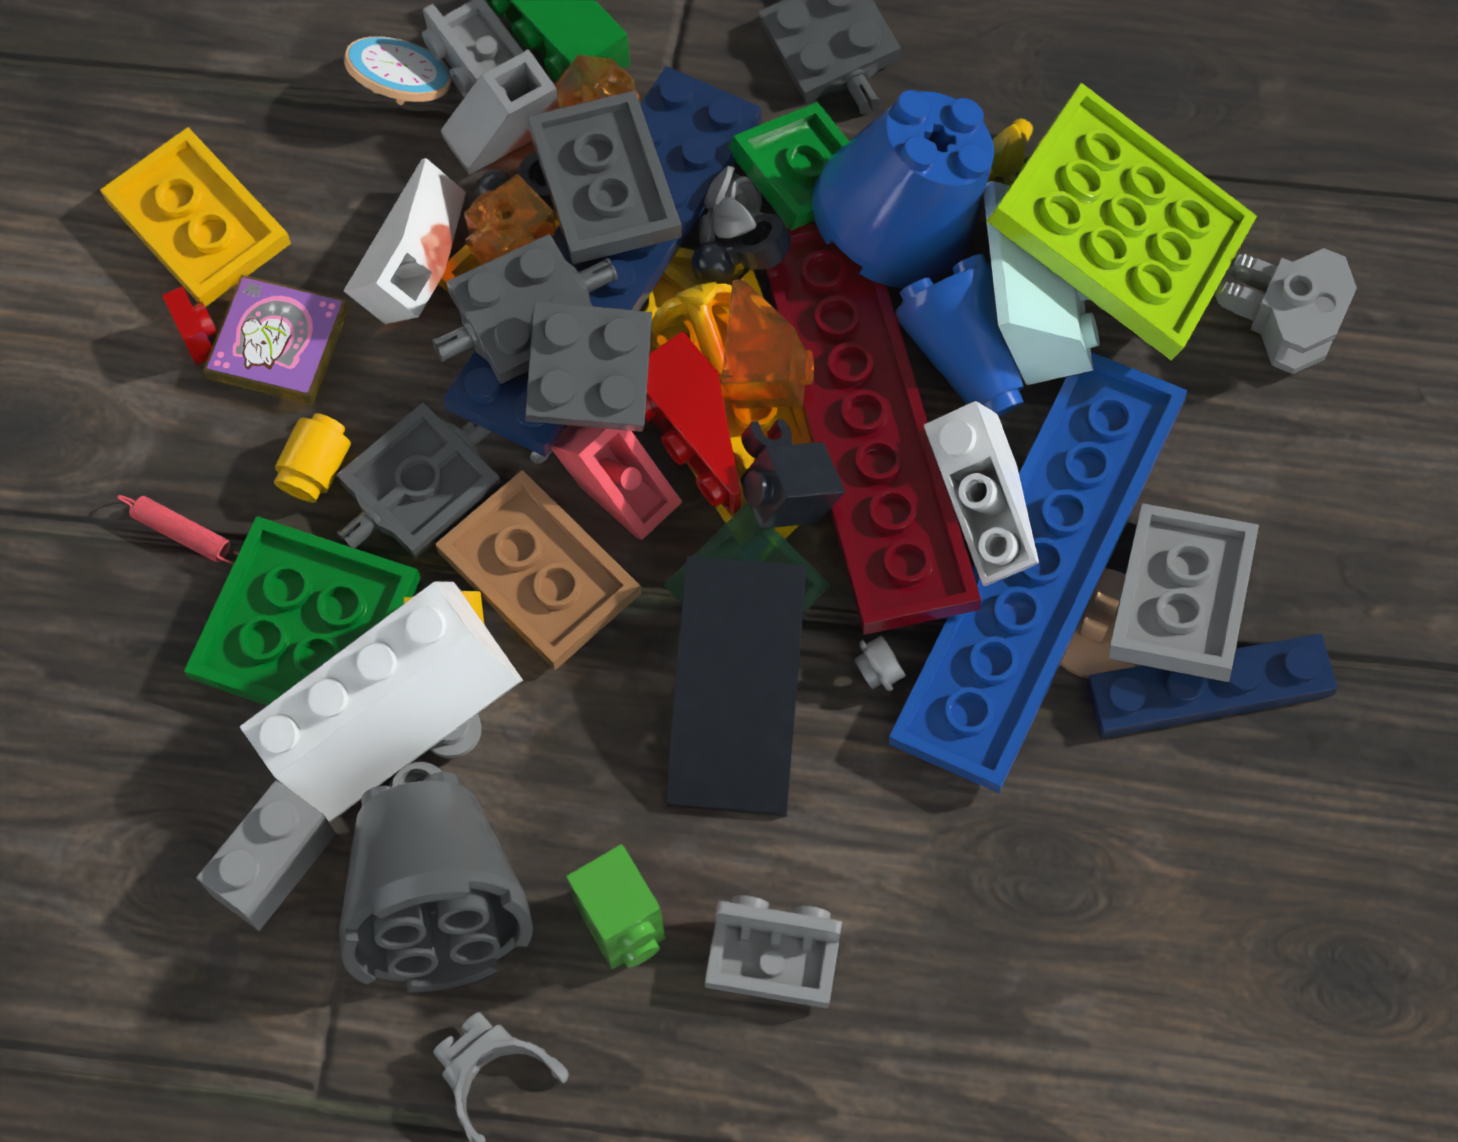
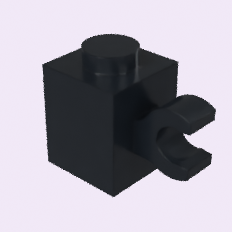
[740,419,846,529]

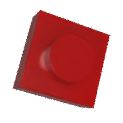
[162,286,217,365]

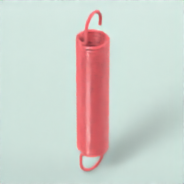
[117,495,239,564]

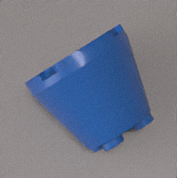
[812,90,994,288]

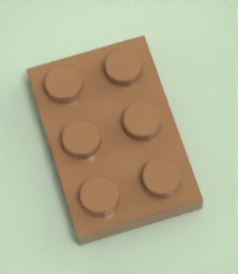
[435,470,641,670]

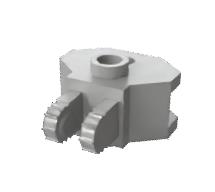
[1215,248,1357,374]

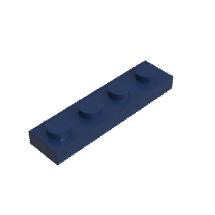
[1087,633,1338,738]

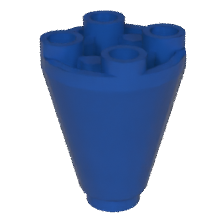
[895,254,1024,417]

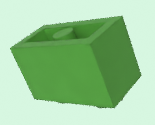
[566,844,665,969]

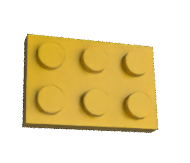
[100,127,291,307]

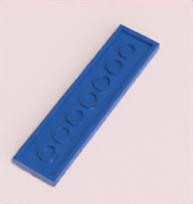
[889,352,1187,793]

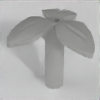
[698,166,788,245]

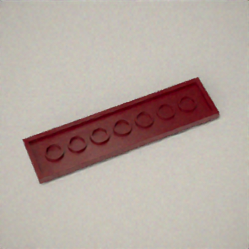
[763,222,981,635]

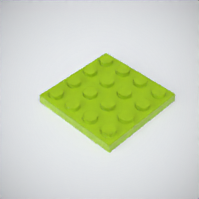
[986,83,1257,360]

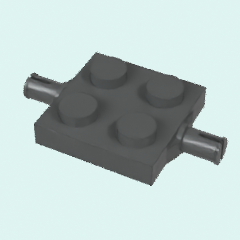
[758,0,902,114]
[432,234,618,384]
[336,402,502,560]

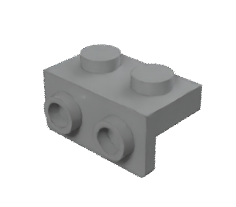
[422,0,524,98]
[705,895,842,1009]

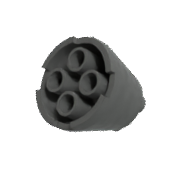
[339,772,533,992]

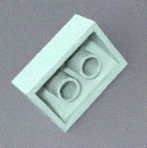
[984,181,1099,385]

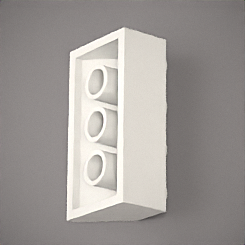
[240,582,523,822]

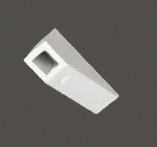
[344,158,466,324]
[924,401,1039,587]

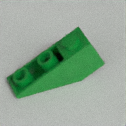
[485,0,630,99]

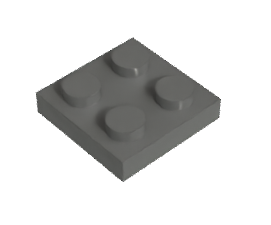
[525,301,652,432]

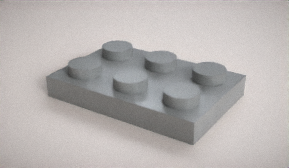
[1109,503,1259,682]

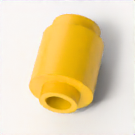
[274,413,351,503]

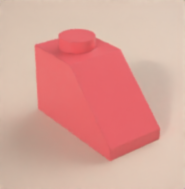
[551,425,682,540]

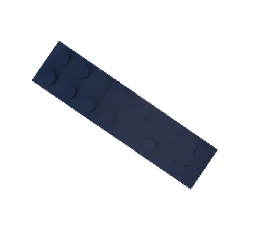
[443,66,762,457]

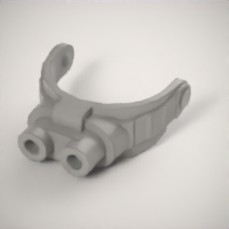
[433,1012,569,1142]

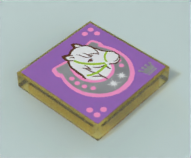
[203,274,349,405]

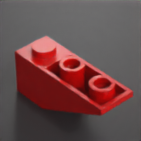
[645,331,741,519]

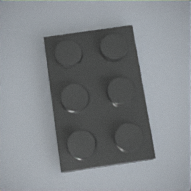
[527,91,682,265]

